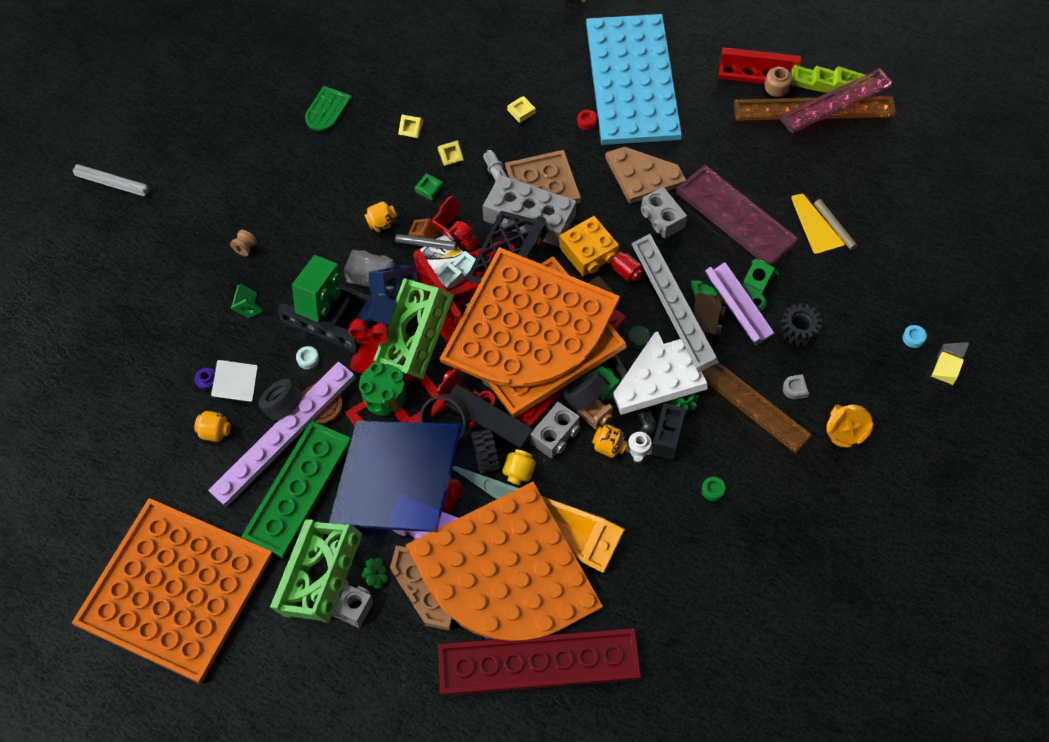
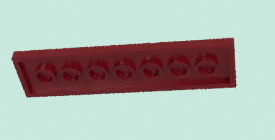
[438,629,641,696]

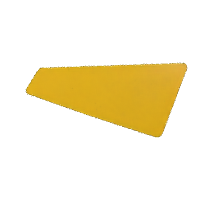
[791,194,844,254]

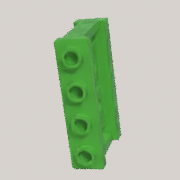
[374,278,454,379]
[270,519,362,623]

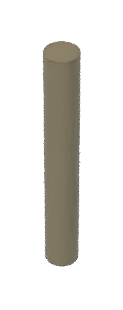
[814,199,857,250]

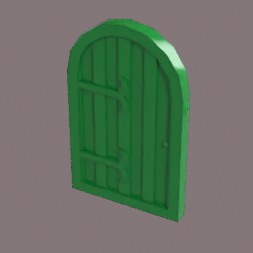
[305,86,352,131]

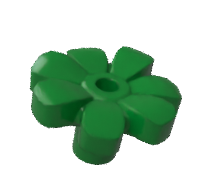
[362,558,388,589]

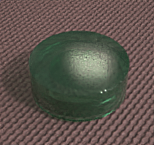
[628,326,650,349]

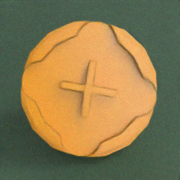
[827,405,873,447]

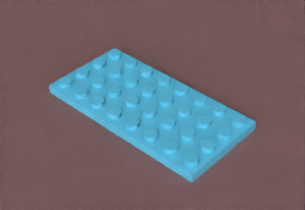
[586,14,681,145]

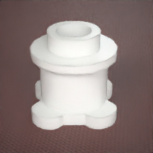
[625,432,652,462]

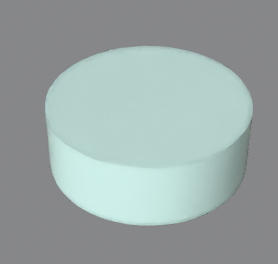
[296,346,319,369]

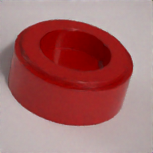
[577,110,597,130]

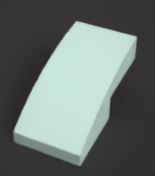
[436,251,476,289]

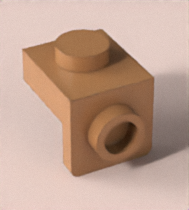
[577,399,613,430]

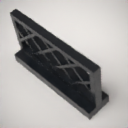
[466,211,549,285]

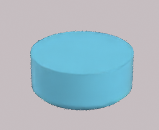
[903,325,927,348]

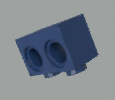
[368,265,417,300]
[359,294,396,329]

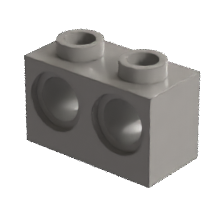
[641,187,687,239]
[530,402,580,459]
[314,580,373,628]

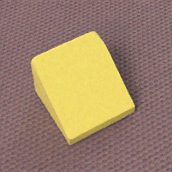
[398,115,423,138]
[438,141,464,166]

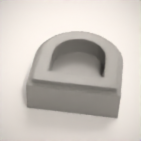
[783,374,809,399]

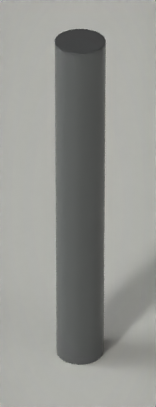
[395,234,458,250]

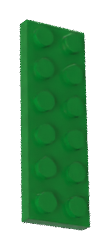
[241,421,352,559]

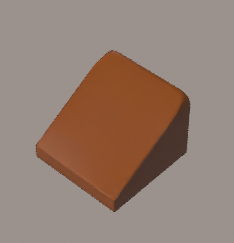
[408,218,438,239]

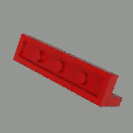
[718,48,801,87]

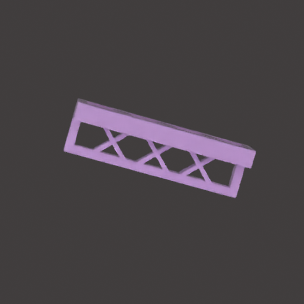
[705,262,774,346]

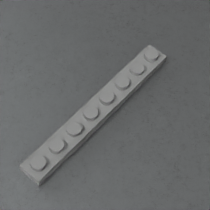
[631,234,719,372]

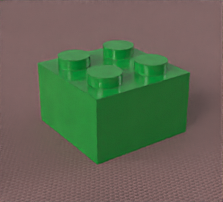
[292,255,341,322]

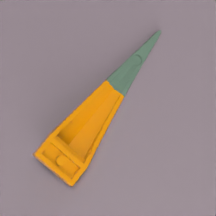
[453,466,625,573]

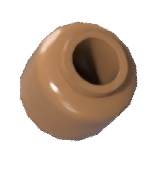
[765,67,792,97]

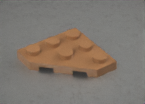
[605,147,686,204]
[505,150,581,204]
[390,545,453,631]

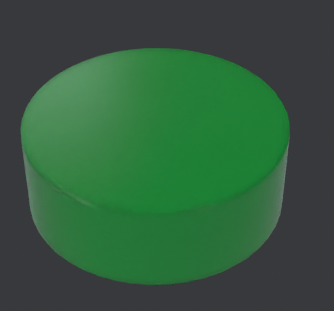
[702,477,726,501]

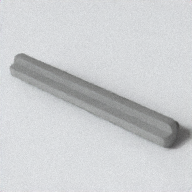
[73,164,149,196]

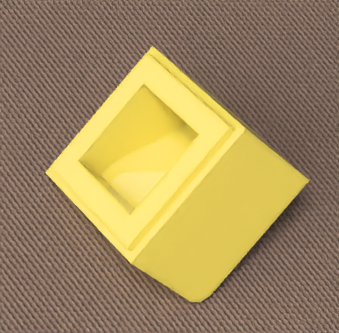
[931,352,964,385]

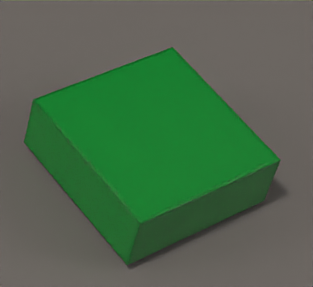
[415,173,443,200]

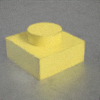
[508,96,535,123]

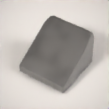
[937,343,969,359]

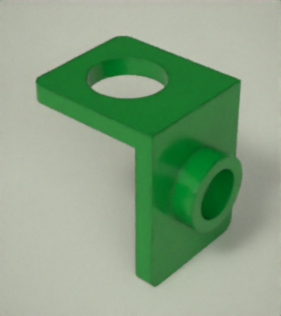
[231,284,262,318]

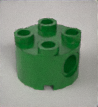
[359,362,407,416]

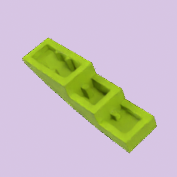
[791,65,873,95]

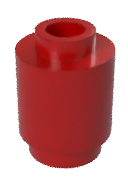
[611,252,643,282]

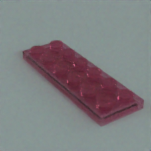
[676,165,798,266]

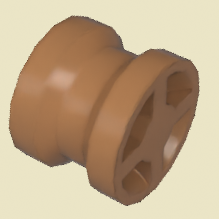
[230,230,257,256]

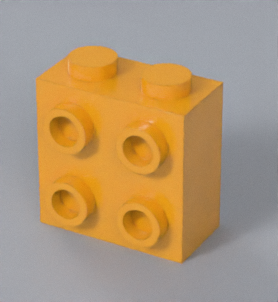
[559,216,619,276]

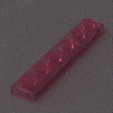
[780,68,892,133]

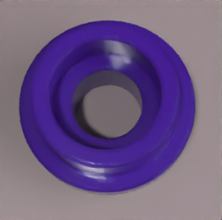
[194,368,215,389]

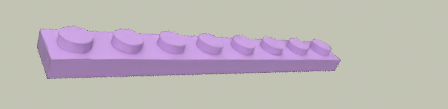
[208,362,355,507]

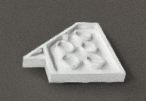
[613,332,708,415]

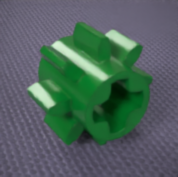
[670,393,699,415]

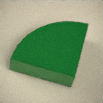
[691,281,718,300]

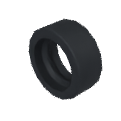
[563,370,608,410]

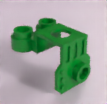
[741,259,780,312]

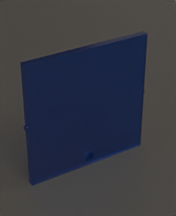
[329,421,461,532]

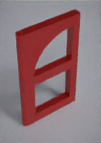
[345,373,449,454]

